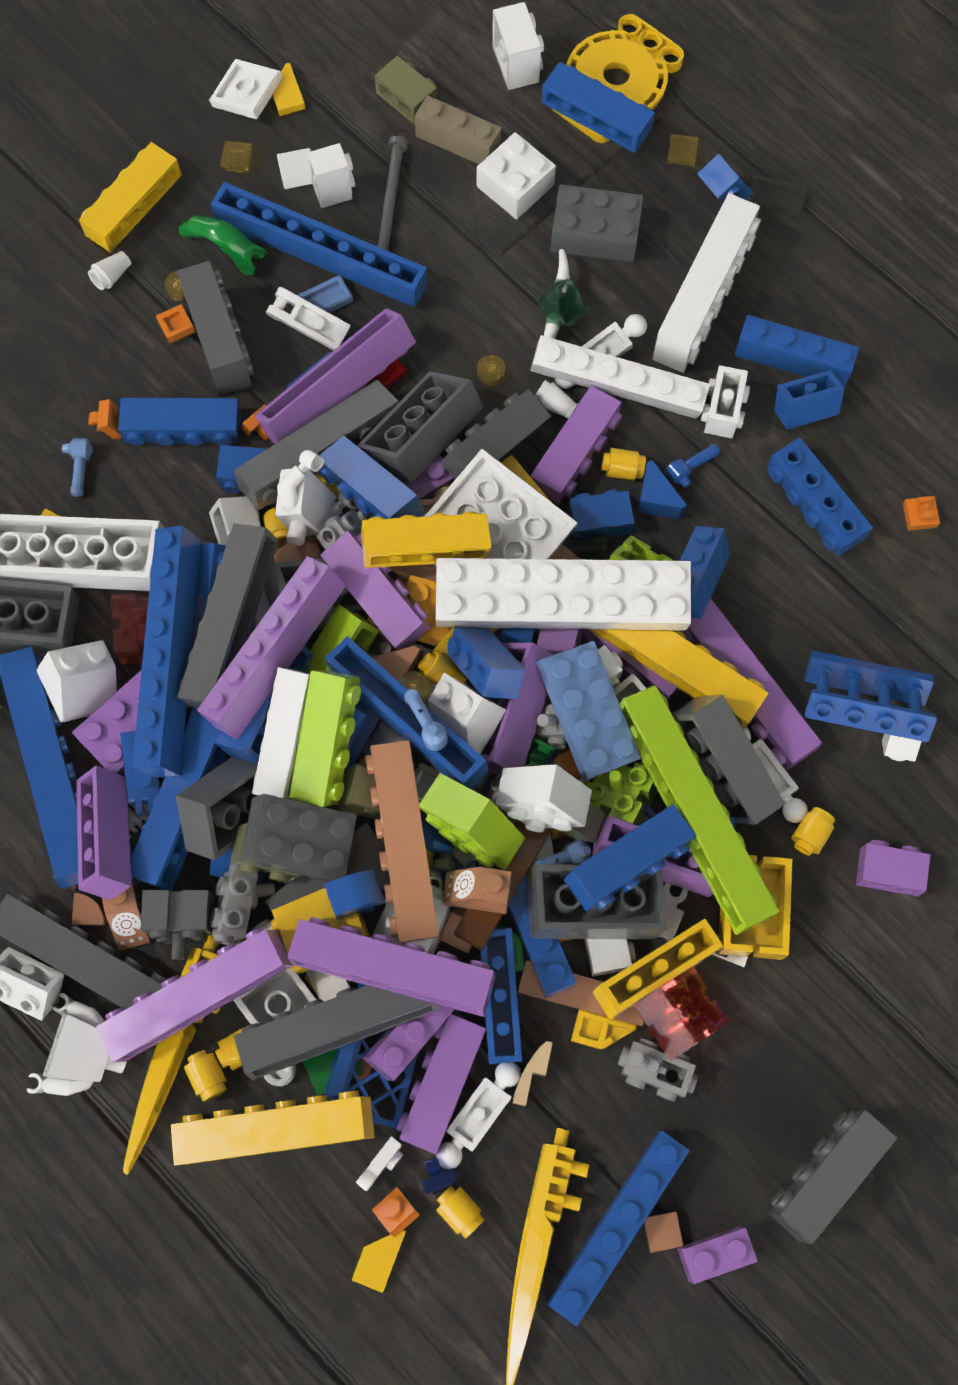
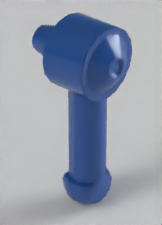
[665,444,720,488]

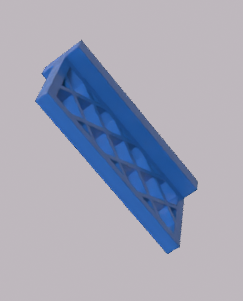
[323,982,418,1129]

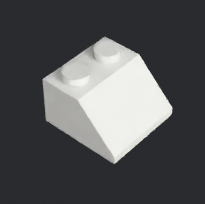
[36,640,117,723]
[428,673,506,754]

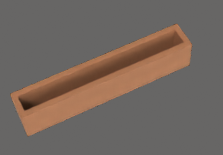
[365,740,439,943]

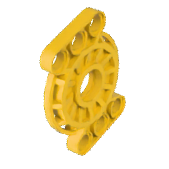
[551,14,684,143]

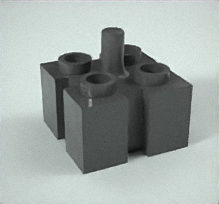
[140,890,218,960]

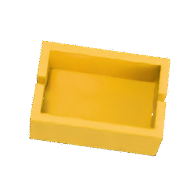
[718,855,792,960]

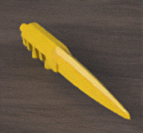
[123,936,220,1175]
[506,1128,590,1385]

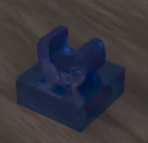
[421,1157,458,1195]

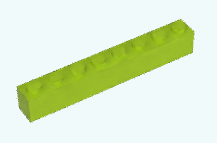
[620,685,780,935]

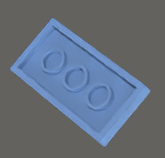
[536,641,641,781]

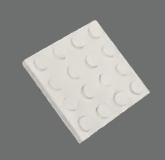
[424,449,577,569]

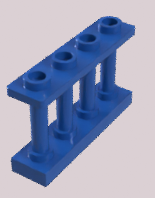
[804,651,937,742]

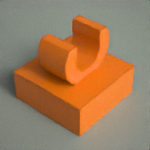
[88,399,122,439]
[241,404,269,441]
[903,496,940,531]

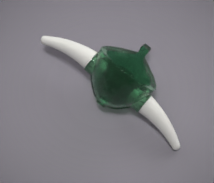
[538,249,590,339]

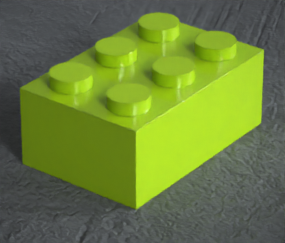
[418,773,526,870]

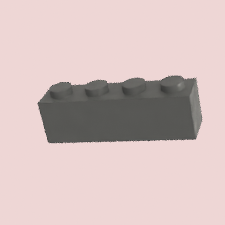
[440,389,551,480]

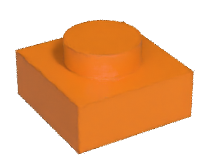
[156,304,195,344]
[372,1187,419,1238]

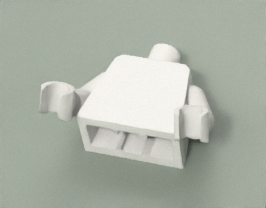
[275,450,358,546]
[27,993,127,1096]

